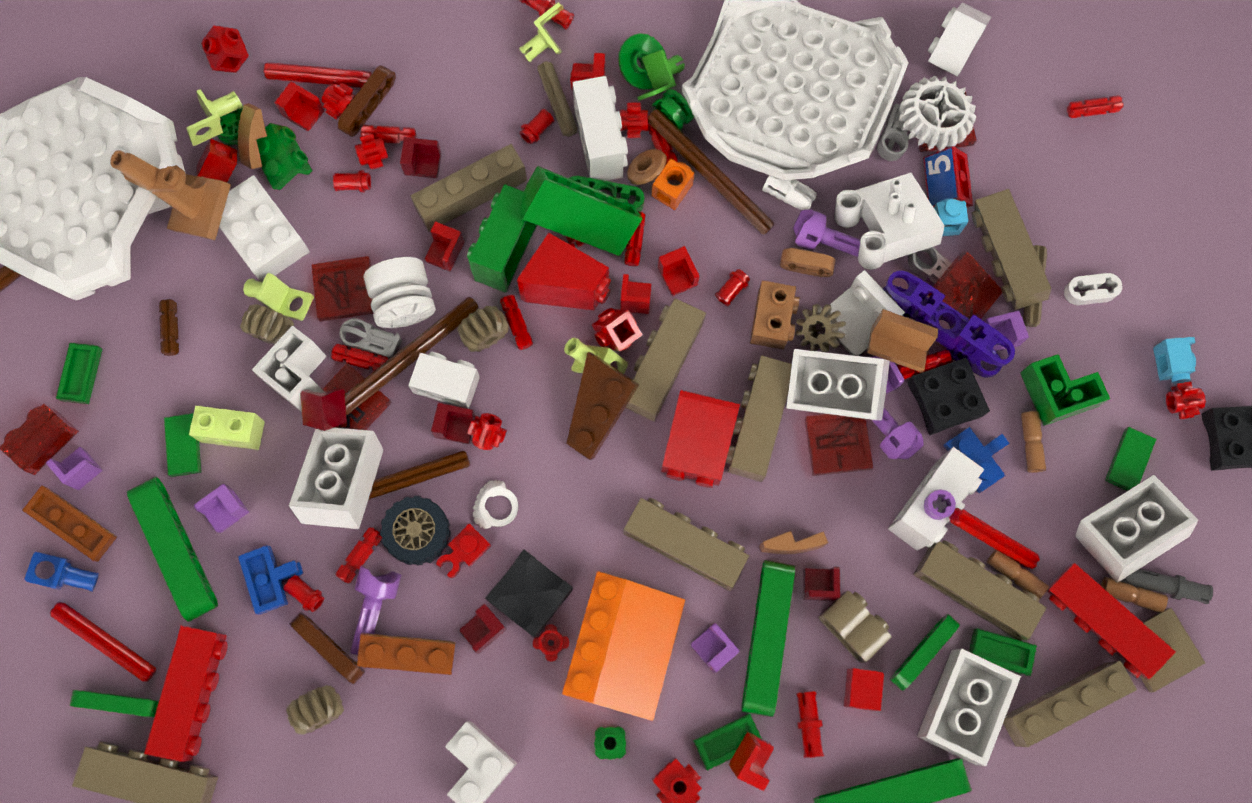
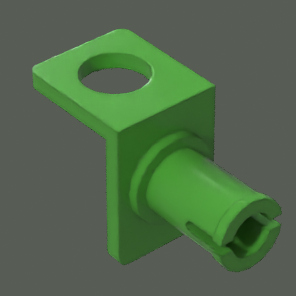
[637,50,685,101]

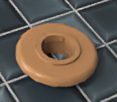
[627,149,667,185]

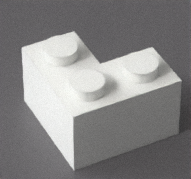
[928,2,991,76]
[252,326,327,412]
[445,721,517,803]

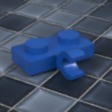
[943,427,1010,493]
[238,545,304,615]

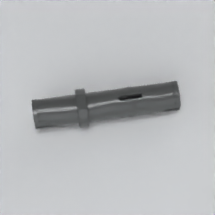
[1121,569,1214,604]

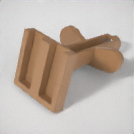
[110,150,231,241]

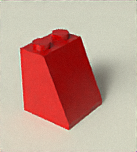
[517,232,611,311]
[661,390,740,488]

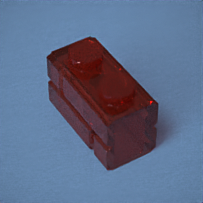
[0,403,79,475]

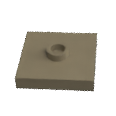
[1140,608,1205,692]

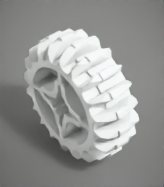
[899,75,976,151]

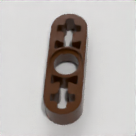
[338,65,396,137]
[289,612,365,684]

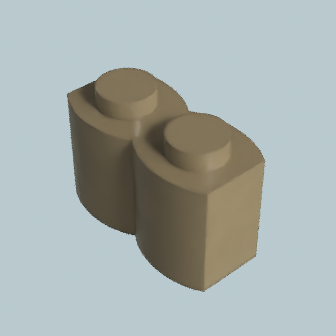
[818,590,892,663]

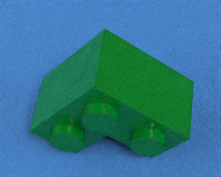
[1020,354,1111,426]

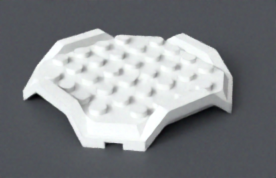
[682,0,908,180]
[0,77,185,301]

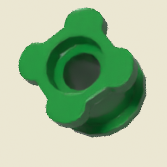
[594,727,626,760]

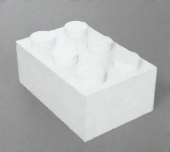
[572,76,628,181]
[219,175,310,282]
[786,349,890,420]
[289,428,383,529]
[888,447,984,551]
[1075,475,1198,583]
[917,648,1021,766]

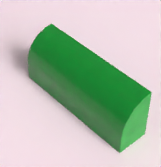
[521,166,642,256]

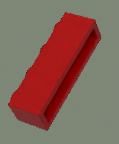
[1047,563,1176,680]
[144,626,228,762]

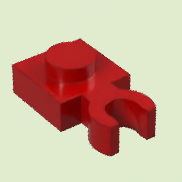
[436,523,491,579]

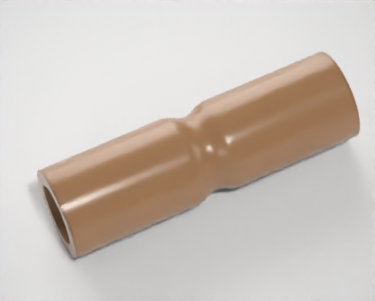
[1021,411,1046,473]
[987,549,1049,599]
[1101,577,1168,613]

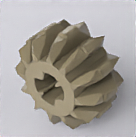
[240,304,294,345]
[796,304,846,353]
[457,306,509,352]
[286,685,344,735]

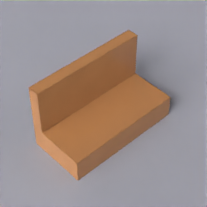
[867,309,938,372]

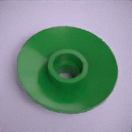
[618,34,667,90]

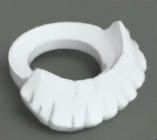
[473,480,518,529]

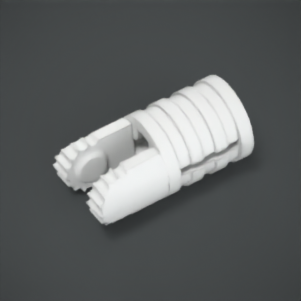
[762,175,817,210]

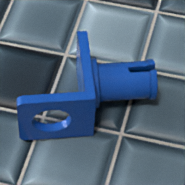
[24,552,99,592]

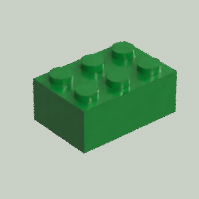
[467,184,537,293]

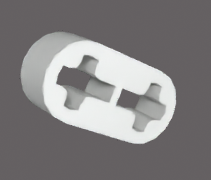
[1064,273,1122,305]

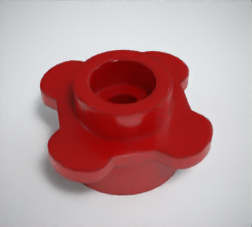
[533,624,570,662]

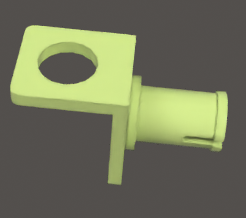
[519,2,564,62]
[186,89,242,146]
[243,273,314,321]
[564,338,628,374]

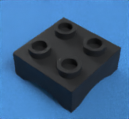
[907,358,990,436]
[1202,406,1252,471]
[485,549,573,638]

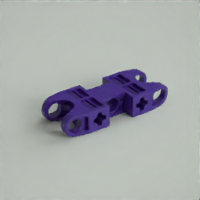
[882,271,1015,378]

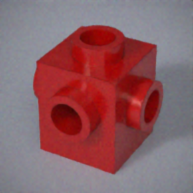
[201,25,249,73]
[591,308,642,352]
[651,757,702,803]

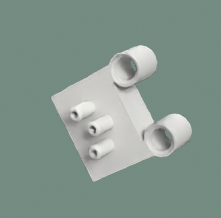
[834,173,945,270]

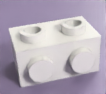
[408,352,480,409]

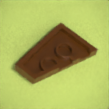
[566,352,639,460]

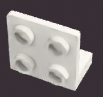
[822,270,905,356]

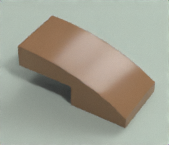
[238,103,267,169]
[759,531,829,554]

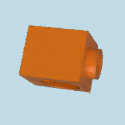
[651,159,695,210]

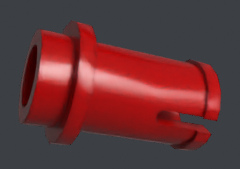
[519,109,554,144]
[333,170,371,193]
[714,269,750,306]
[283,575,324,612]

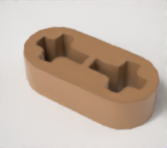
[780,248,836,277]

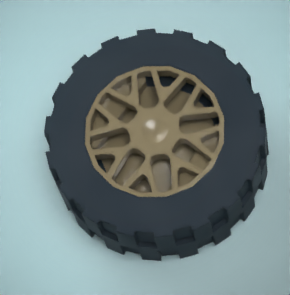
[380,496,451,566]

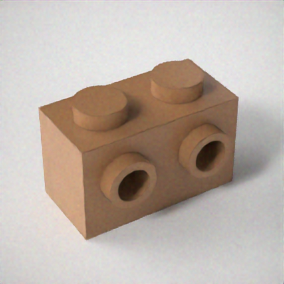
[750,280,800,350]

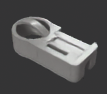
[877,104,909,161]
[908,247,967,297]
[339,318,402,359]

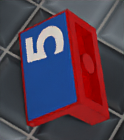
[923,146,973,208]

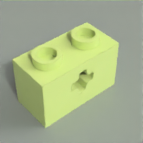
[189,406,265,450]

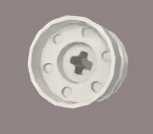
[363,257,436,328]

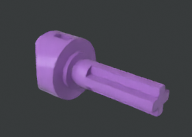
[793,210,861,257]
[872,408,924,459]
[350,565,401,655]

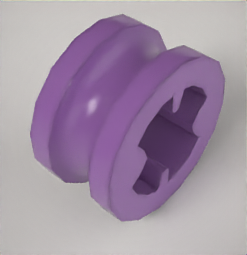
[924,489,956,520]

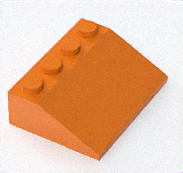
[562,571,685,721]

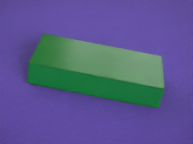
[56,343,102,405]
[164,413,202,477]
[1105,427,1157,491]
[969,628,1037,676]
[693,713,762,770]

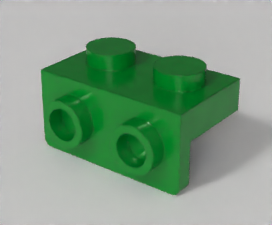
[256,123,313,190]

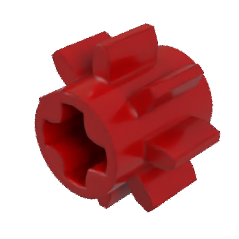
[322,83,356,120]
[620,103,648,138]
[355,133,389,170]
[1166,381,1206,419]
[467,413,507,450]

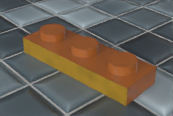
[22,486,117,562]
[357,633,455,675]

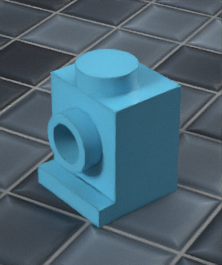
[934,199,969,236]
[1153,337,1196,384]

